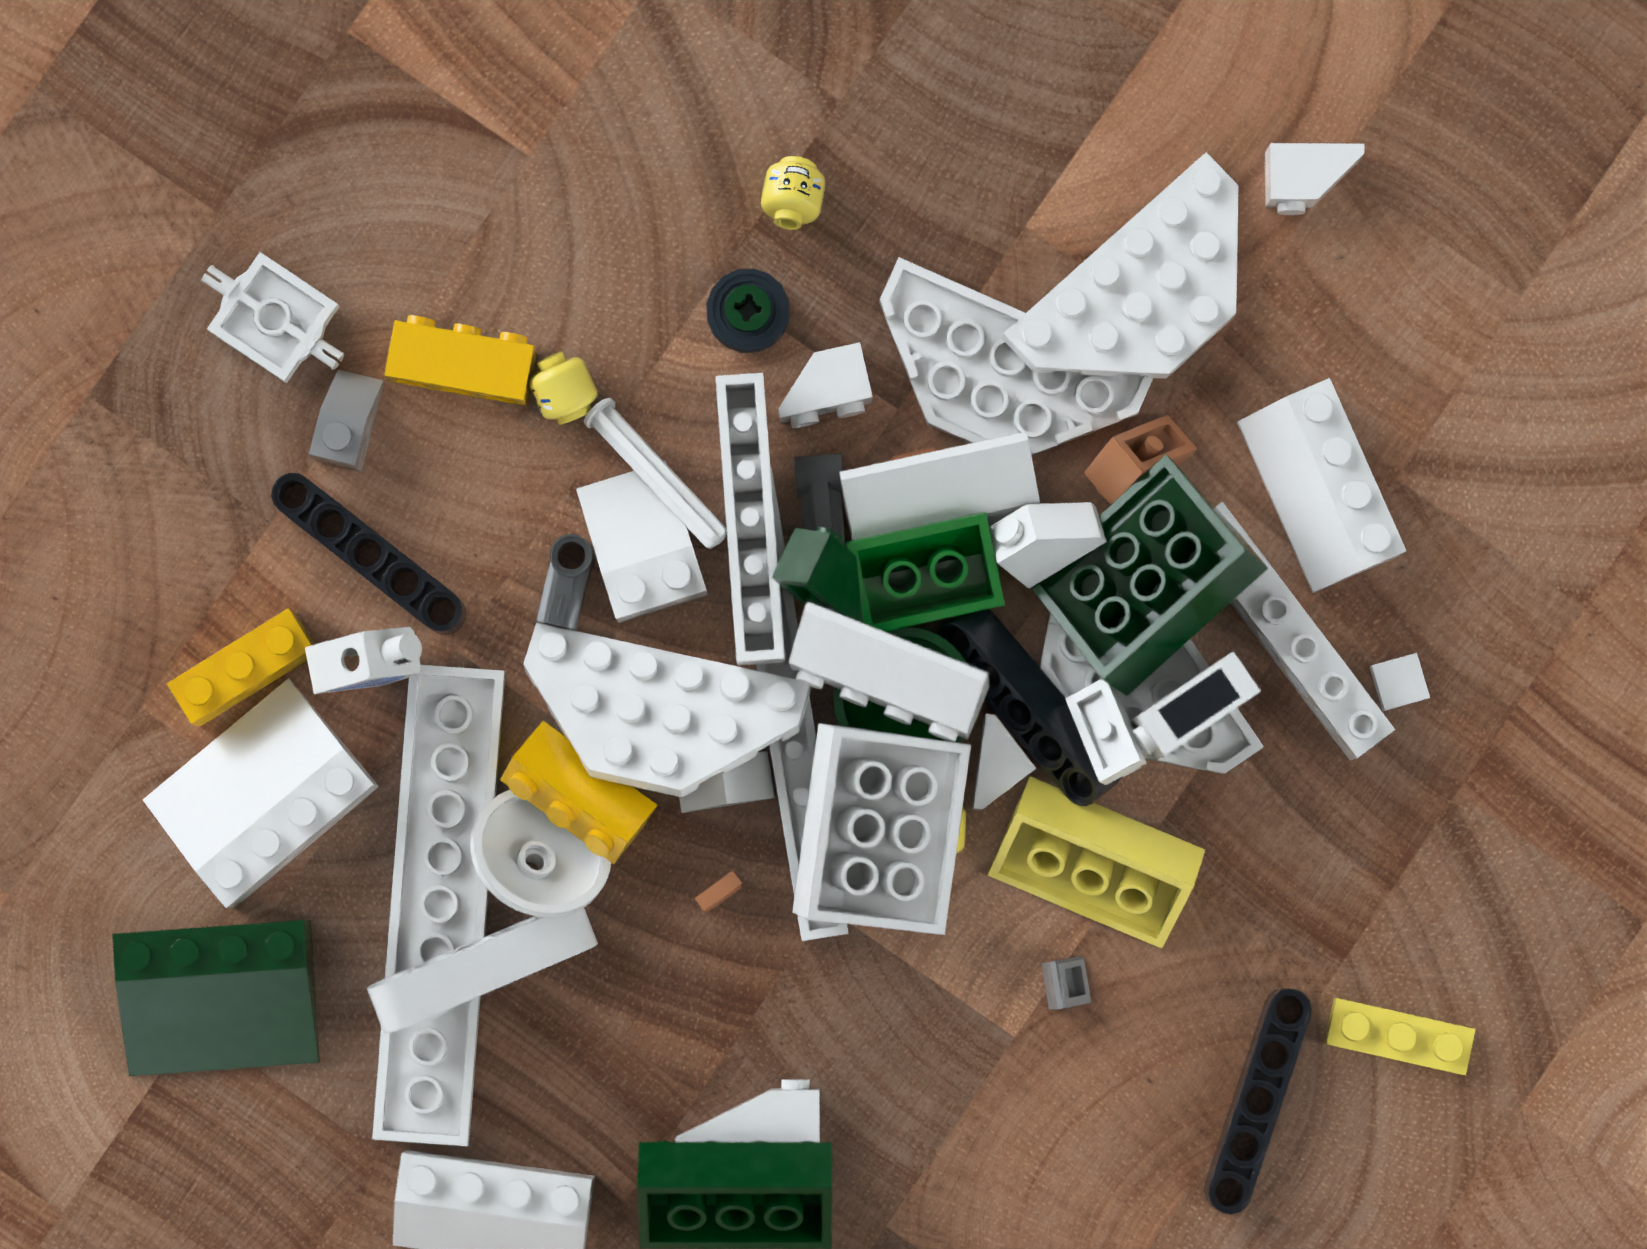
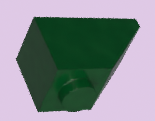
[771,527,863,623]

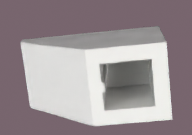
[778,342,873,428]

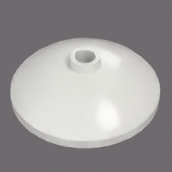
[471,790,611,917]

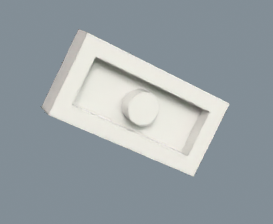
[1065,679,1146,785]

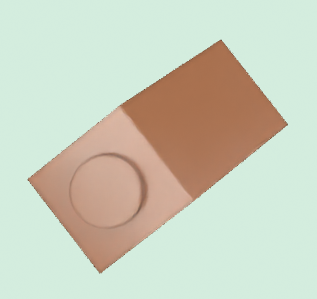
[1084,414,1197,504]

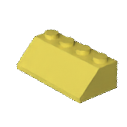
[987,776,1205,949]

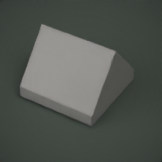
[1041,956,1091,1010]

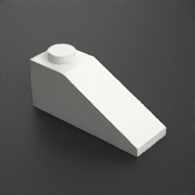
[675,1079,820,1142]

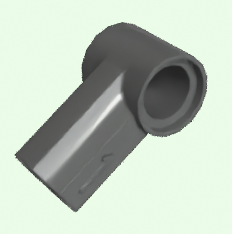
[794,453,845,545]
[536,534,595,631]

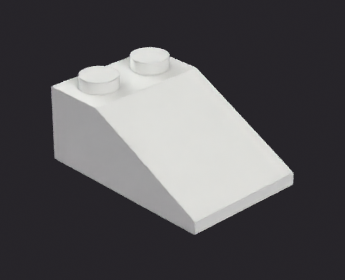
[576,461,708,623]

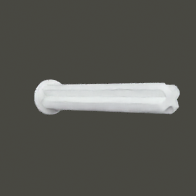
[584,398,727,549]

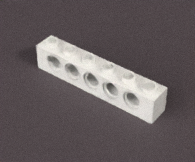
[715,373,785,666]
[1216,501,1395,760]

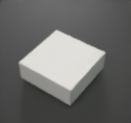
[1369,653,1430,711]

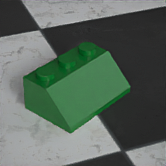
[845,512,1005,632]

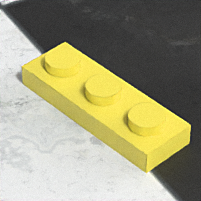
[1324,998,1476,1076]

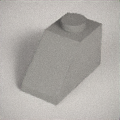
[309,369,384,472]

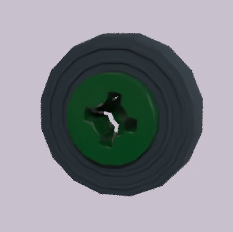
[706,269,790,353]

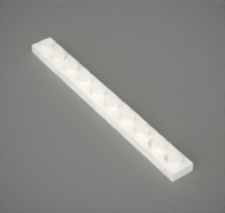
[756,467,849,941]

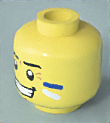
[761,156,826,230]
[528,351,598,425]

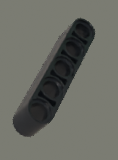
[271,473,466,635]
[938,609,1122,806]
[1204,988,1312,1214]

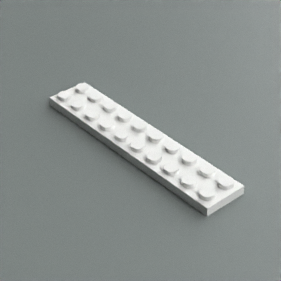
[372,665,506,1146]

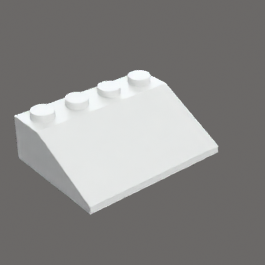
[143,678,380,908]
[792,723,971,935]

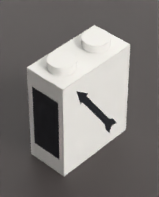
[1130,651,1261,760]

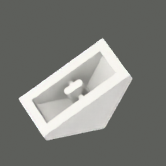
[972,714,1036,811]
[679,751,775,813]

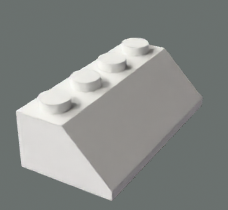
[1237,378,1406,593]
[840,432,1040,541]
[788,602,989,742]
[393,1150,595,1249]

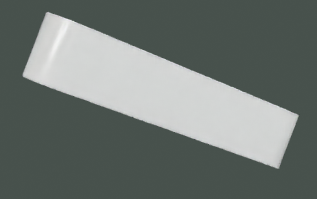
[367,908,598,1033]

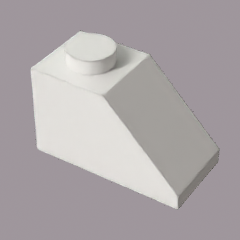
[1265,143,1365,215]
[989,502,1106,589]

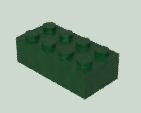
[637,1141,832,1249]

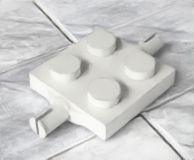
[201,252,345,384]

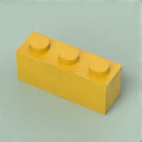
[384,315,537,407]
[166,608,315,727]
[500,721,657,864]

